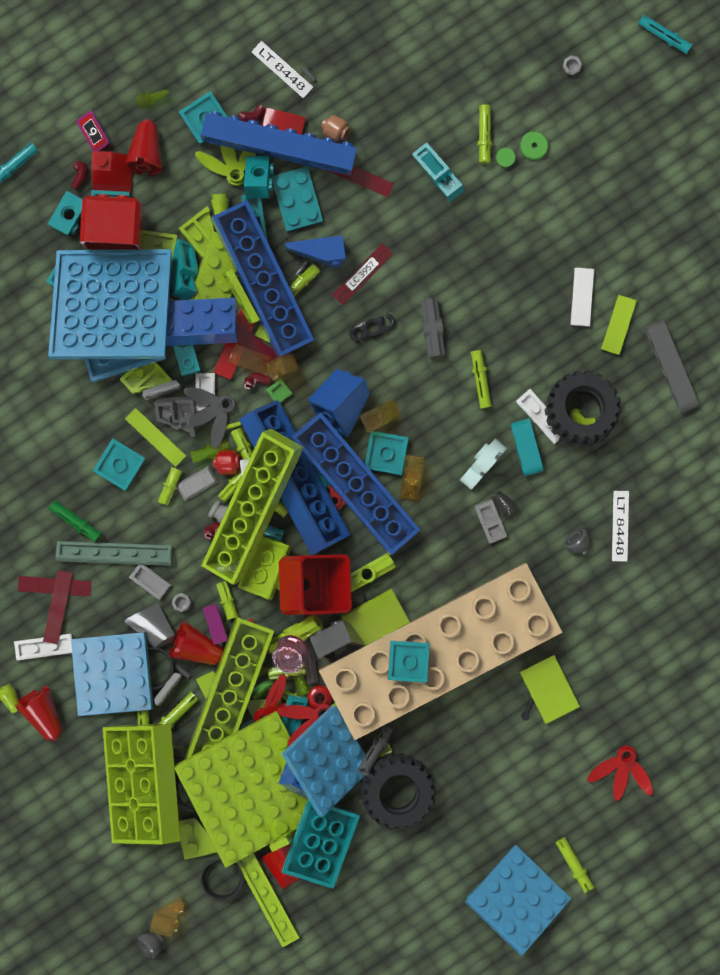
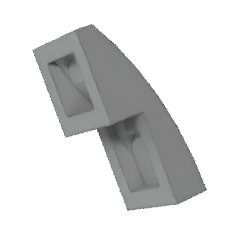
[474,499,507,544]

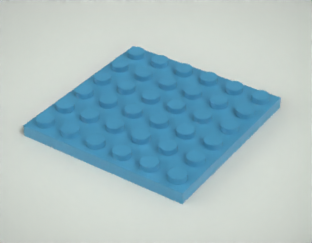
[48,249,172,359]

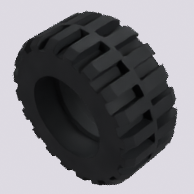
[545,371,621,447]
[360,753,436,831]

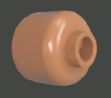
[321,115,351,143]

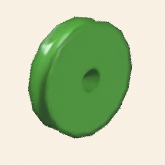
[520,131,549,160]
[251,679,276,700]

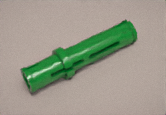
[48,500,102,543]

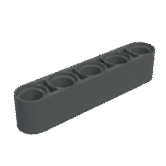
[645,320,699,413]

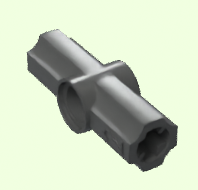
[421,298,445,357]

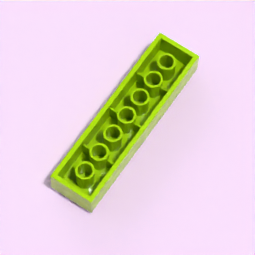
[201,429,304,585]
[184,616,274,760]

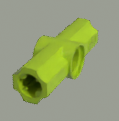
[350,553,396,592]
[268,614,323,656]

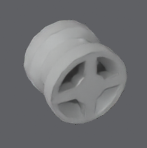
[208,500,228,523]

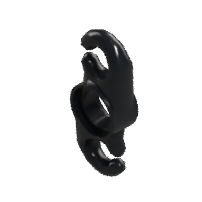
[349,314,396,342]

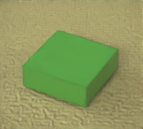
[266,379,293,404]

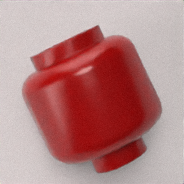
[213,450,242,475]
[307,685,332,709]

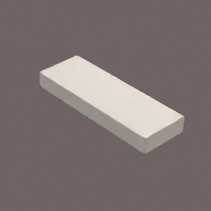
[570,268,594,327]
[516,389,560,444]
[14,634,73,660]

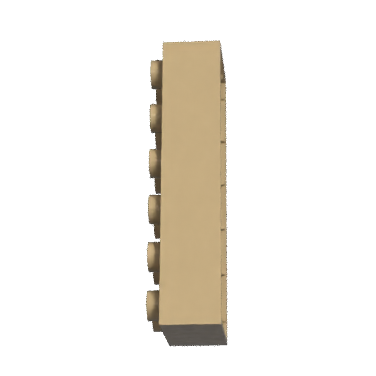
[319,563,562,740]

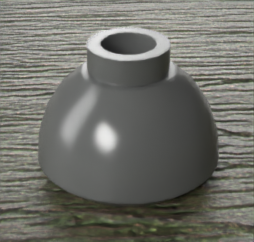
[564,529,590,555]
[138,933,164,959]

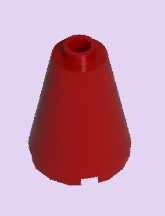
[124,120,163,175]
[169,621,223,665]
[15,686,63,741]

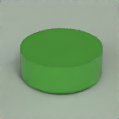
[496,148,515,168]

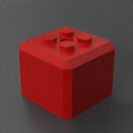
[80,194,145,250]
[279,554,352,615]

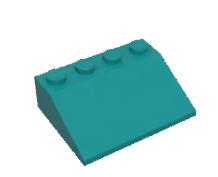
[281,799,360,889]

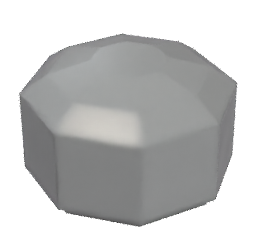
[562,55,582,75]
[172,593,191,612]

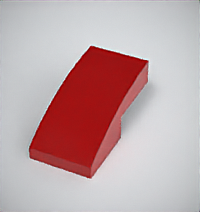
[262,108,306,135]

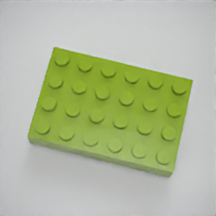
[103,724,180,844]

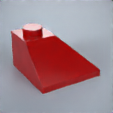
[92,151,132,194]
[261,840,299,889]

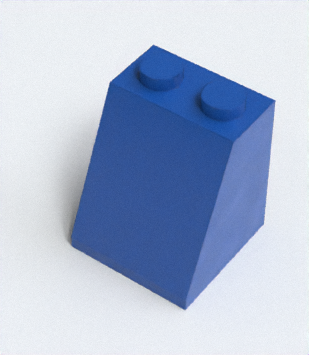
[308,369,370,437]

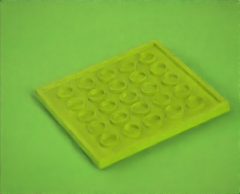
[174,711,308,868]

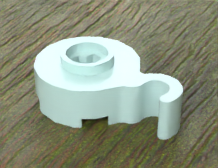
[460,438,507,490]

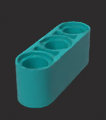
[510,418,543,476]

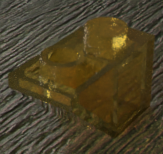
[267,353,299,381]
[359,399,401,433]
[399,455,424,501]
[149,896,185,937]

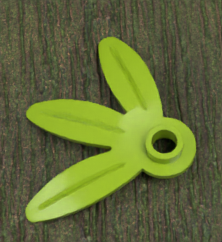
[195,146,256,186]

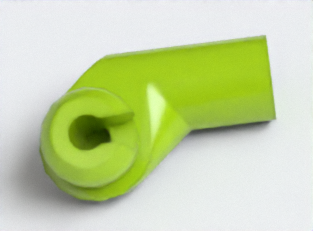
[569,409,596,425]

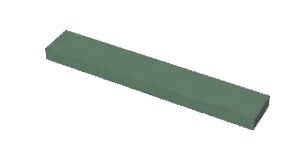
[55,541,172,566]

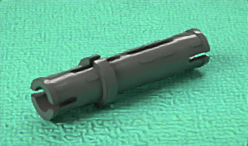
[358,726,393,776]

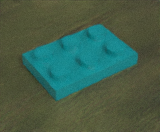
[271,166,323,232]

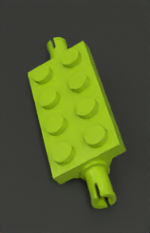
[190,231,238,300]

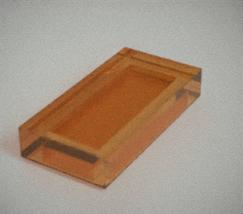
[228,344,271,375]

